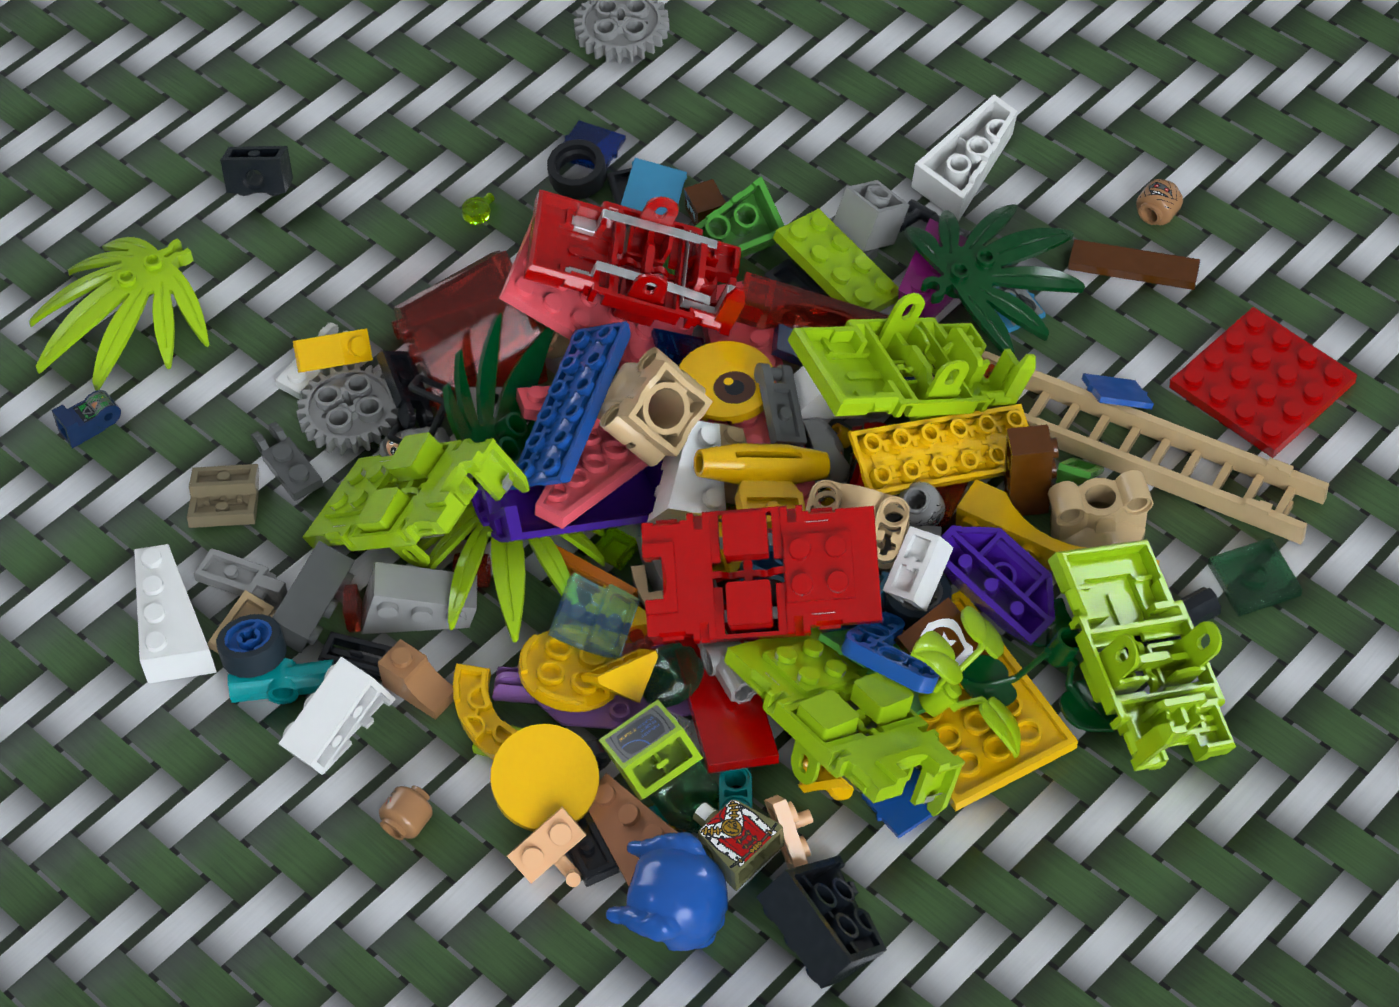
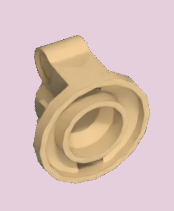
[1048,470,1153,548]

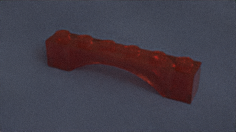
[736,272,889,330]

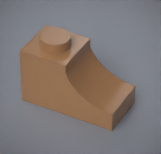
[378,639,454,720]

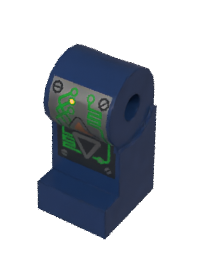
[52,390,121,449]

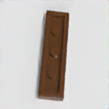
[1068,239,1200,290]

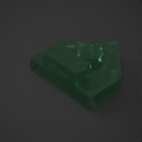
[649,761,719,833]

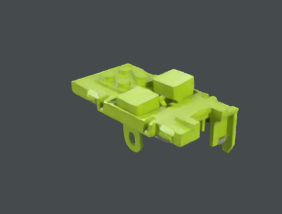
[302,432,530,568]
[724,627,965,817]

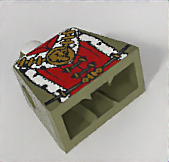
[693,800,784,891]

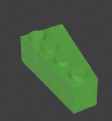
[662,176,785,276]

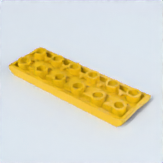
[848,404,1029,495]

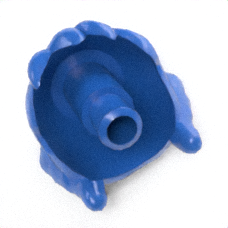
[606,832,728,951]

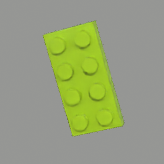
[772,209,899,319]

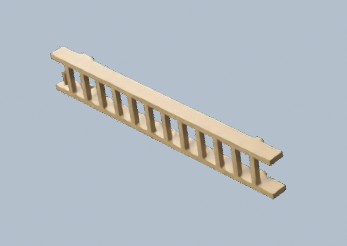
[932,350,1329,545]

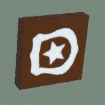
[894,597,989,680]

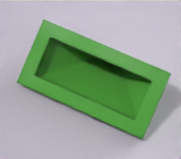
[1056,457,1105,486]

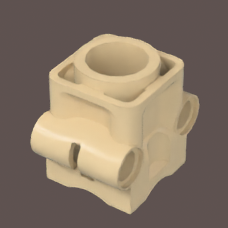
[597,347,713,467]

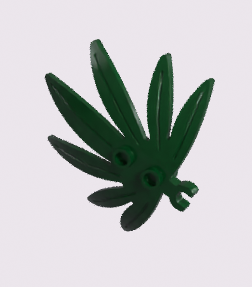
[904,204,1085,355]
[443,313,554,484]

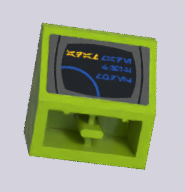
[598,700,703,800]

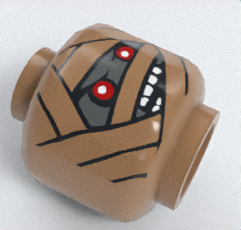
[1136,179,1183,225]

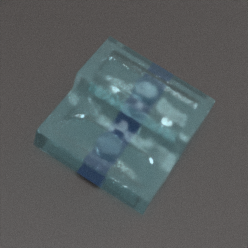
[548,573,640,659]

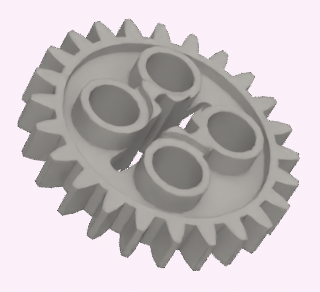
[574,0,670,64]
[296,363,399,455]

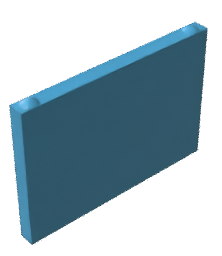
[621,158,687,215]

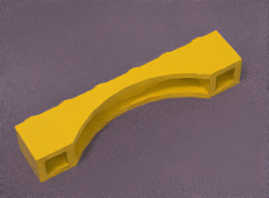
[956,479,1160,571]

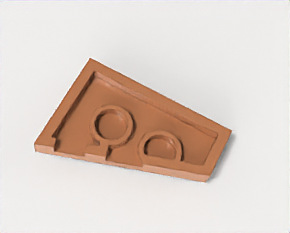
[589,773,678,886]

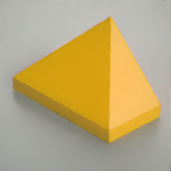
[581,649,658,703]

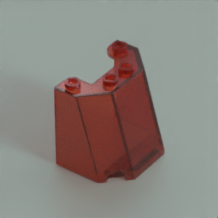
[391,250,548,416]

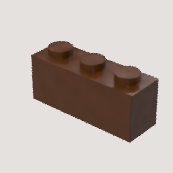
[1003,424,1059,516]

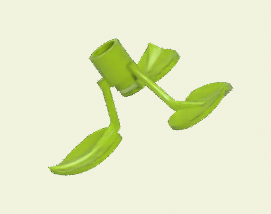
[910,606,1021,759]

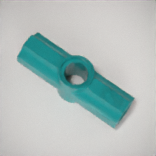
[228,658,334,704]

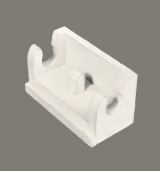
[883,526,953,611]

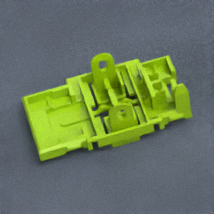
[788,293,1036,421]
[1048,540,1236,771]

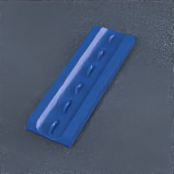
[510,321,631,490]

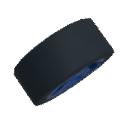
[216,614,287,678]

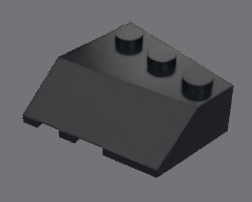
[756,855,887,989]

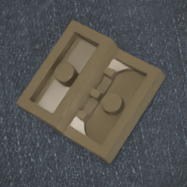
[187,464,259,528]

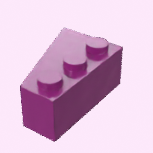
[898,218,967,318]

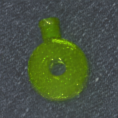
[461,193,495,224]

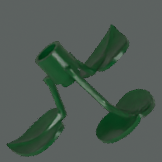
[960,598,1117,732]

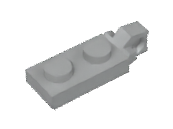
[194,548,288,604]

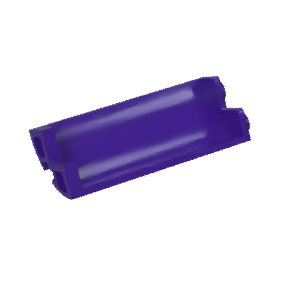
[471,461,663,542]

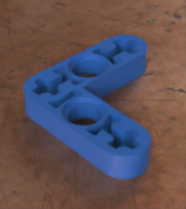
[841,612,939,694]

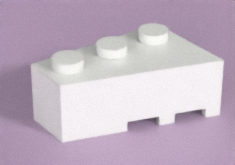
[647,421,726,524]

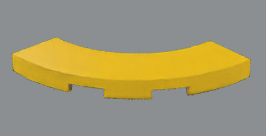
[453,663,518,759]

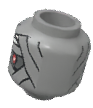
[898,481,945,526]

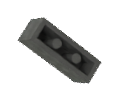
[272,541,355,653]

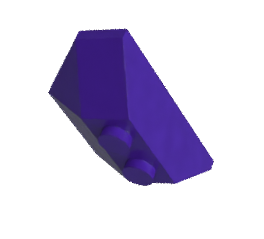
[941,525,1055,646]

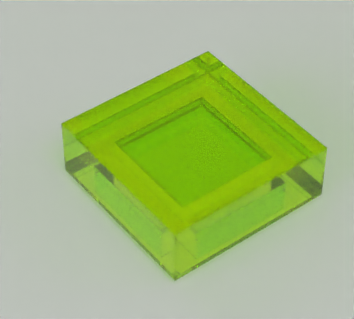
[595,527,638,570]

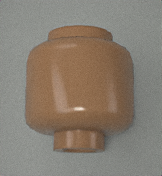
[379,785,433,840]

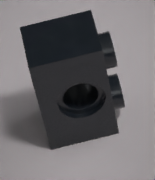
[220,146,293,196]

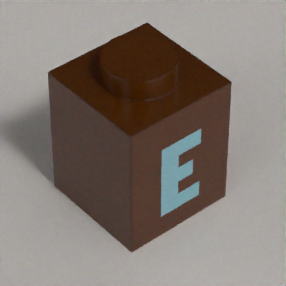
[684,179,726,226]

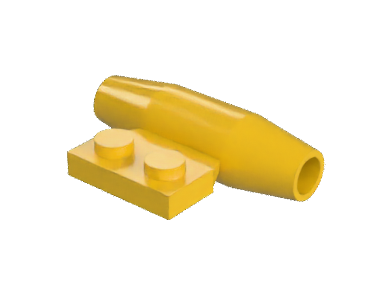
[694,443,830,528]

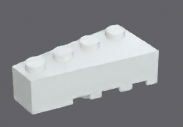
[911,95,1018,222]

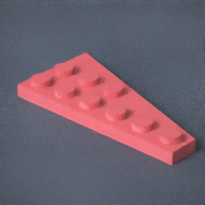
[534,424,648,529]

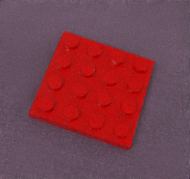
[1169,307,1357,458]

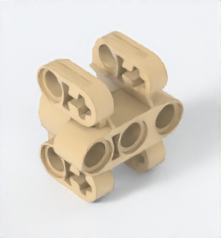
[805,480,910,572]

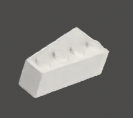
[134,544,217,683]

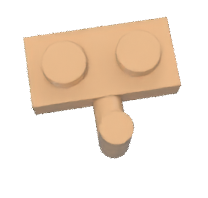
[764,795,813,869]
[507,806,586,887]

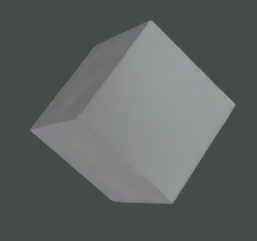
[833,180,909,252]

